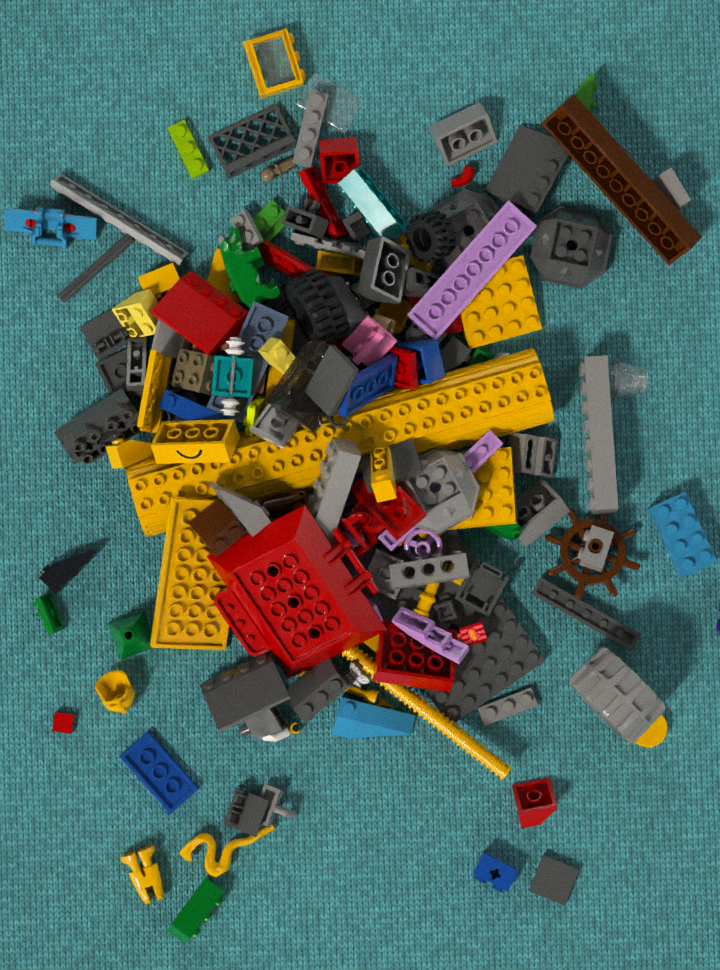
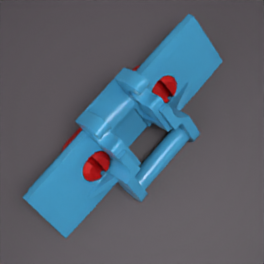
[5,207,97,249]

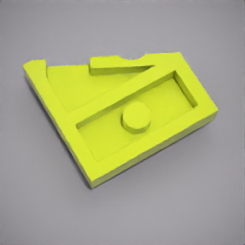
[243,396,265,436]

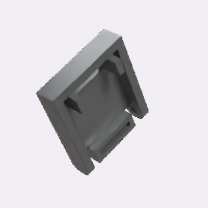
[454,558,510,617]

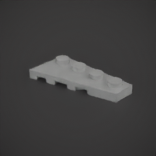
[291,229,367,259]

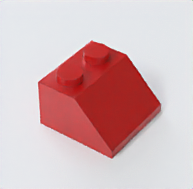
[319,137,359,185]

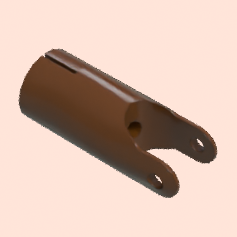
[262,490,307,515]

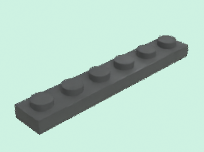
[531,577,641,651]

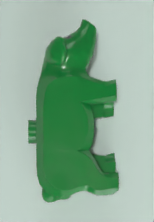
[220,227,281,311]

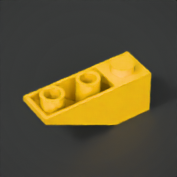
[370,446,397,503]

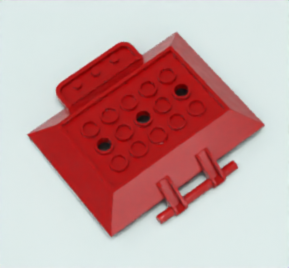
[207,505,387,679]

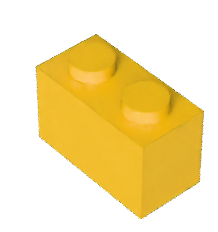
[138,263,180,300]

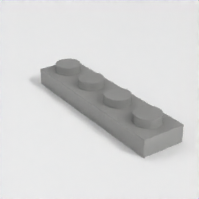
[292,90,328,168]

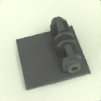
[80,309,129,360]
[224,788,269,837]

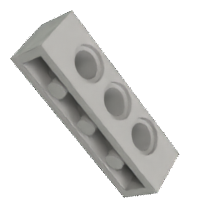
[389,551,470,590]

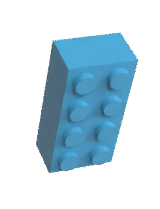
[648,492,717,578]

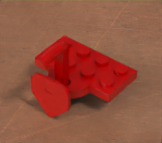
[340,476,427,558]

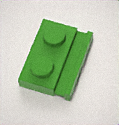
[253,199,287,243]

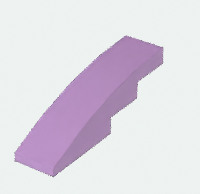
[392,607,469,664]

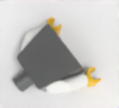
[239,705,301,742]

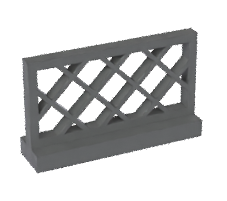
[208,104,296,180]

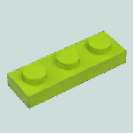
[167,120,209,180]

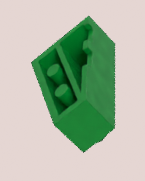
[167,878,224,944]

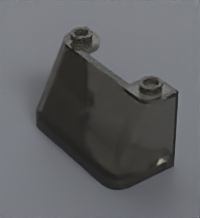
[267,340,329,432]

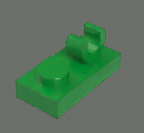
[32,593,65,635]

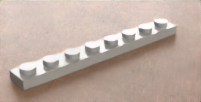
[50,173,189,265]

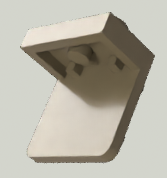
[171,349,214,396]

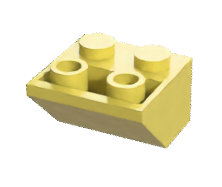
[112,289,158,338]

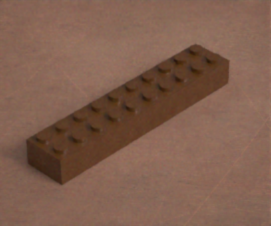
[541,94,702,265]

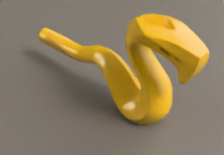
[179,825,275,878]

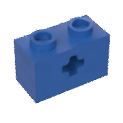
[473,851,518,892]

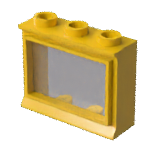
[243,28,306,99]

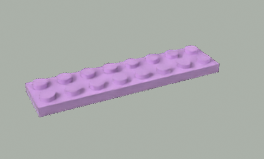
[406,200,537,339]

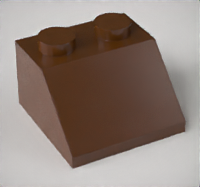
[188,498,247,557]

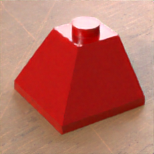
[512,777,557,829]

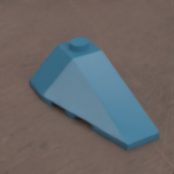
[332,697,416,739]

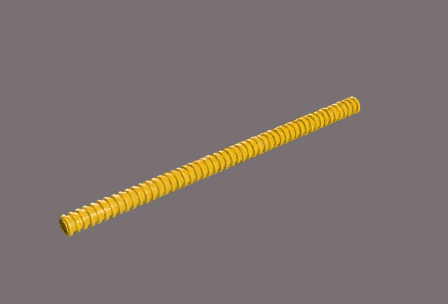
[292,599,512,780]

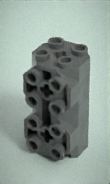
[54,388,140,464]

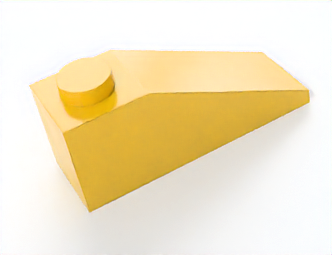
[106,438,154,469]

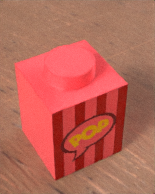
[456,622,487,646]

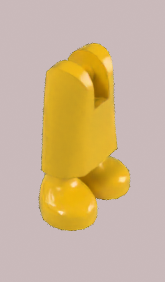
[120,844,164,905]

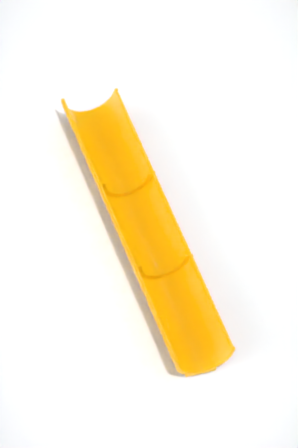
[125,348,554,538]

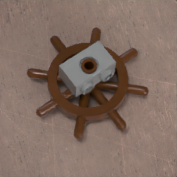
[545,508,640,599]

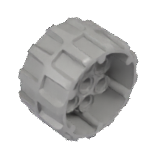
[569,647,666,743]

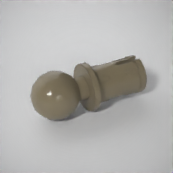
[261,157,296,182]

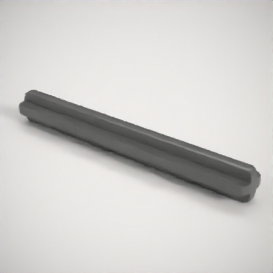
[58,234,134,302]

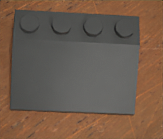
[484,125,569,218]
[200,652,290,732]

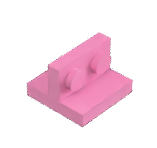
[342,315,397,367]

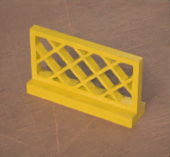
[137,350,173,433]

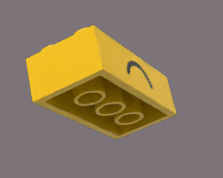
[151,419,240,464]

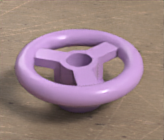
[404,528,443,561]

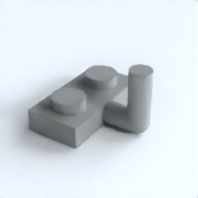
[218,209,264,251]
[260,784,297,827]

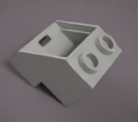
[507,433,557,478]

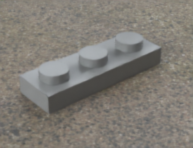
[477,687,538,726]

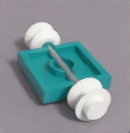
[211,337,254,416]

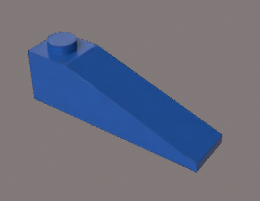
[158,390,239,428]

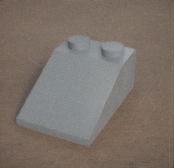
[209,481,271,537]

